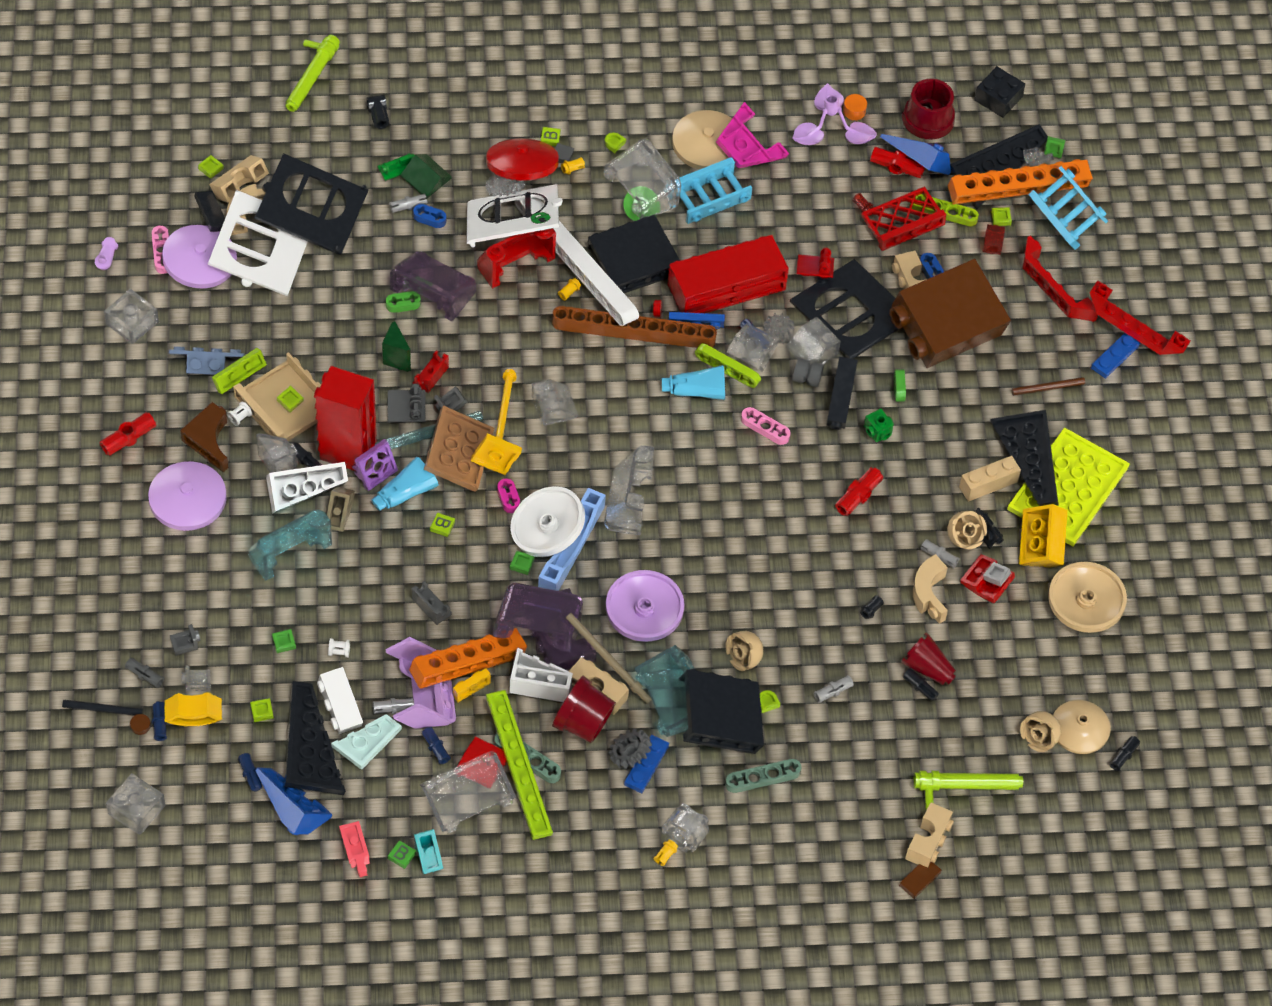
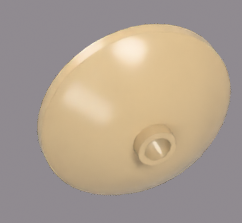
[1053,700,1111,754]

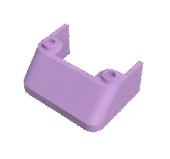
[386,637,456,729]

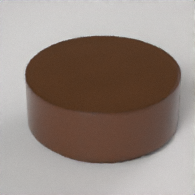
[130,714,151,735]

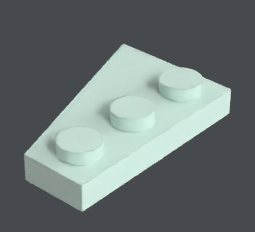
[331,714,402,770]

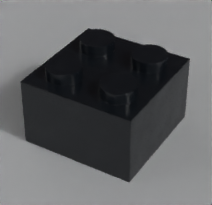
[974,66,1026,118]

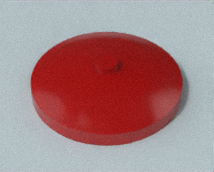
[486,138,559,180]

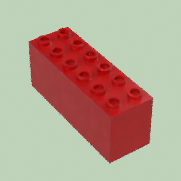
[668,235,789,313]
[314,366,377,471]

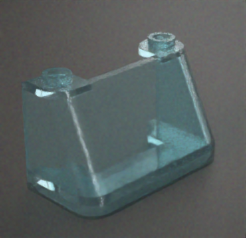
[249,510,332,581]
[635,645,695,737]

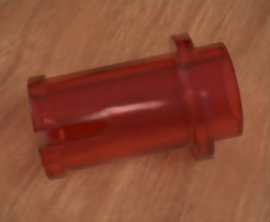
[852,193,874,213]

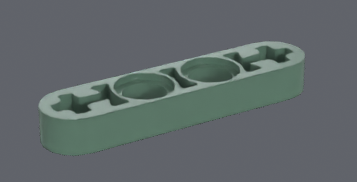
[495,733,561,783]
[725,759,802,793]

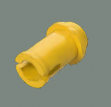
[561,157,585,175]
[558,278,581,301]
[654,839,678,866]

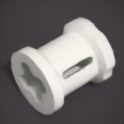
[227,401,252,426]
[328,638,350,658]

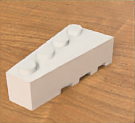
[266,462,348,514]

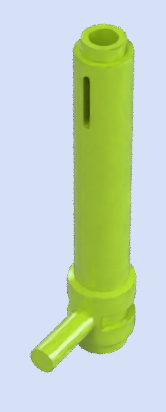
[286,35,340,112]
[914,770,1023,810]

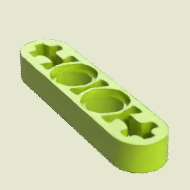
[910,194,979,227]
[695,343,761,388]

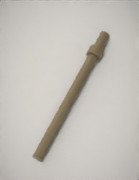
[565,612,652,704]

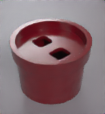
[902,78,955,140]
[552,675,616,743]

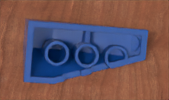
[256,767,332,835]

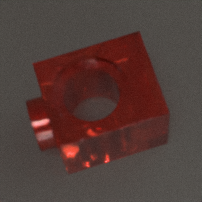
[983,224,1005,255]

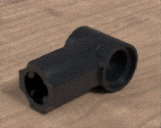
[366,94,389,129]

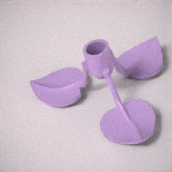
[792,83,877,145]

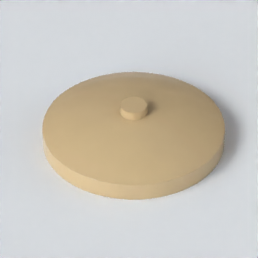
[672,110,732,170]
[1048,562,1127,633]

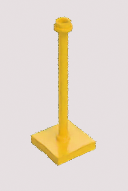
[471,369,522,475]

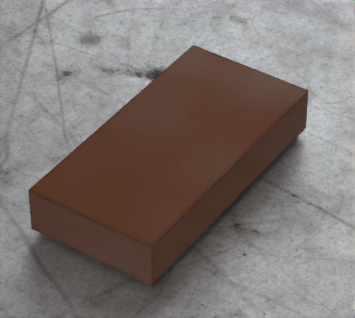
[899,862,942,899]

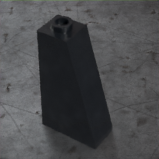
[826,357,858,430]

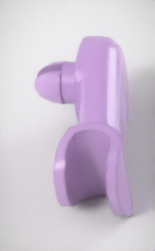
[95,237,118,270]

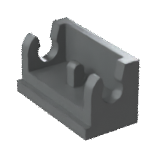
[412,581,452,625]

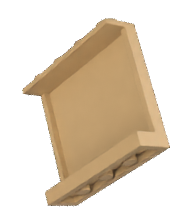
[233,352,321,447]

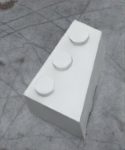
[509,648,573,702]
[317,667,363,734]

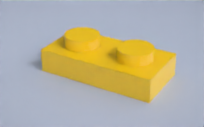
[453,668,491,703]

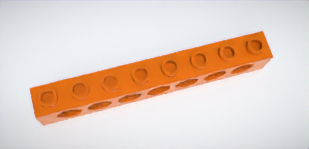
[948,159,1093,205]

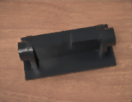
[975,508,1004,549]

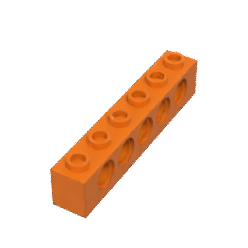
[409,628,527,689]

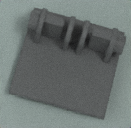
[388,383,426,422]

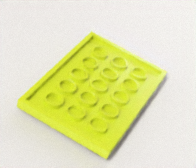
[1007,427,1130,547]

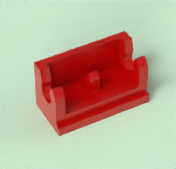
[413,350,449,393]

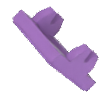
[352,439,398,491]

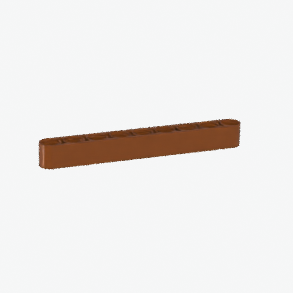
[552,306,717,348]

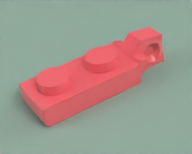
[339,821,370,878]

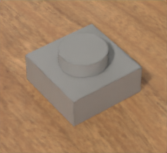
[983,562,1011,587]

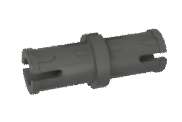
[125,657,164,688]

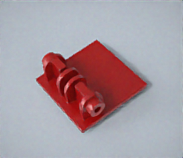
[796,248,834,278]

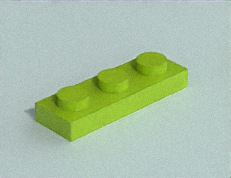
[212,348,267,394]

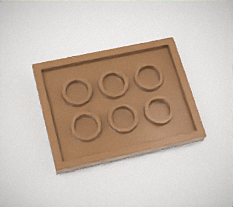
[424,405,494,492]

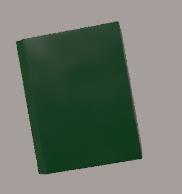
[401,154,452,199]
[382,321,411,372]

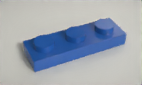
[668,312,725,329]
[1091,333,1140,379]
[624,735,669,794]

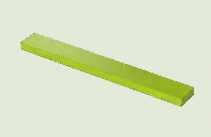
[486,690,553,840]

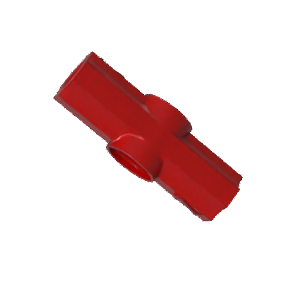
[870,147,925,178]
[100,412,156,456]
[835,467,883,516]

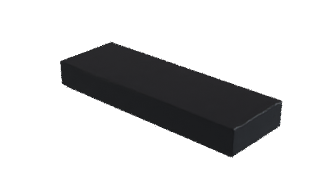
[194,191,225,232]

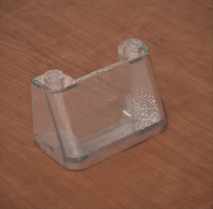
[603,138,681,219]
[604,446,655,536]
[420,751,517,833]

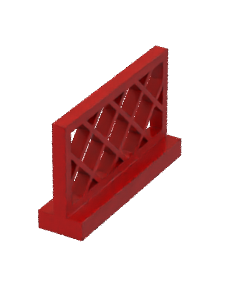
[861,186,947,251]

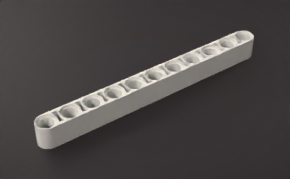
[515,197,639,326]

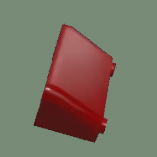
[477,228,556,289]

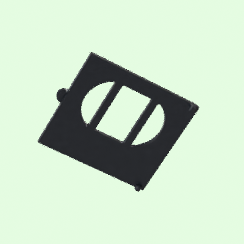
[254,153,369,255]
[790,259,898,359]

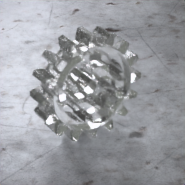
[485,175,525,197]

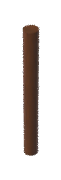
[1012,377,1085,396]

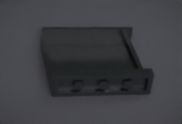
[588,214,680,293]
[679,669,764,754]

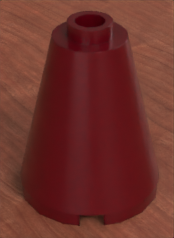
[901,632,956,685]

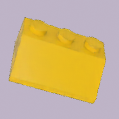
[1019,504,1068,568]

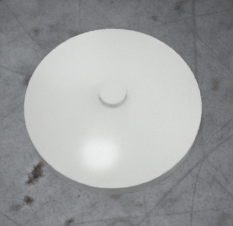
[511,487,585,557]

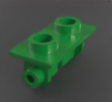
[377,153,415,181]

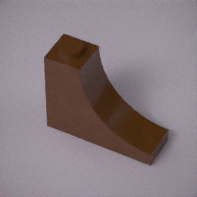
[180,402,229,472]

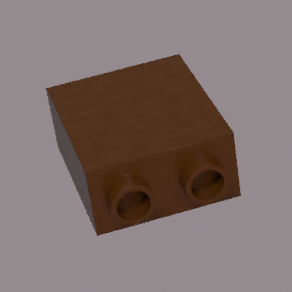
[890,259,1011,368]

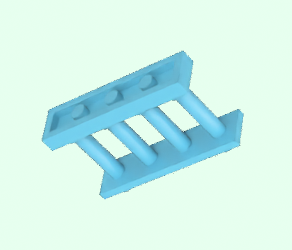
[667,157,752,224]
[1028,166,1109,250]

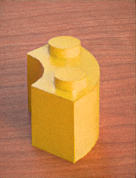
[165,692,222,726]

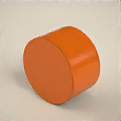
[843,94,867,120]

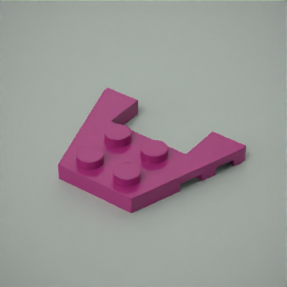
[716,102,789,169]

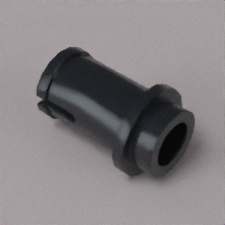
[860,595,884,619]

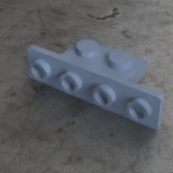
[169,347,245,375]

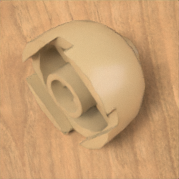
[947,511,987,549]
[726,631,763,671]
[1020,711,1061,752]

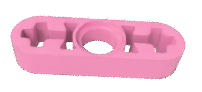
[152,226,169,274]
[741,407,790,445]

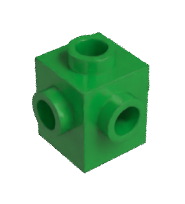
[864,408,894,443]

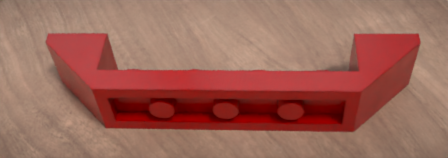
[1022,235,1098,322]
[1090,280,1191,355]

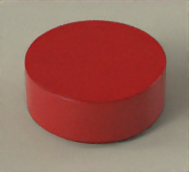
[653,300,662,318]

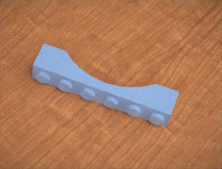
[538,488,606,596]

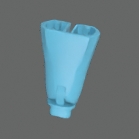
[662,365,725,400]
[371,457,439,511]

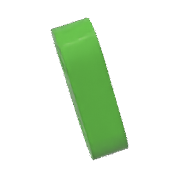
[386,291,421,313]
[894,369,906,402]

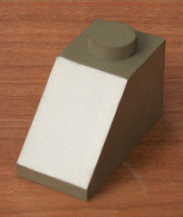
[324,486,355,532]

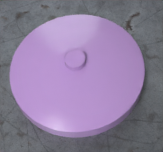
[162,225,237,288]
[148,462,226,531]
[606,570,684,642]

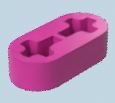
[497,478,520,513]

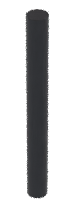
[62,700,143,716]

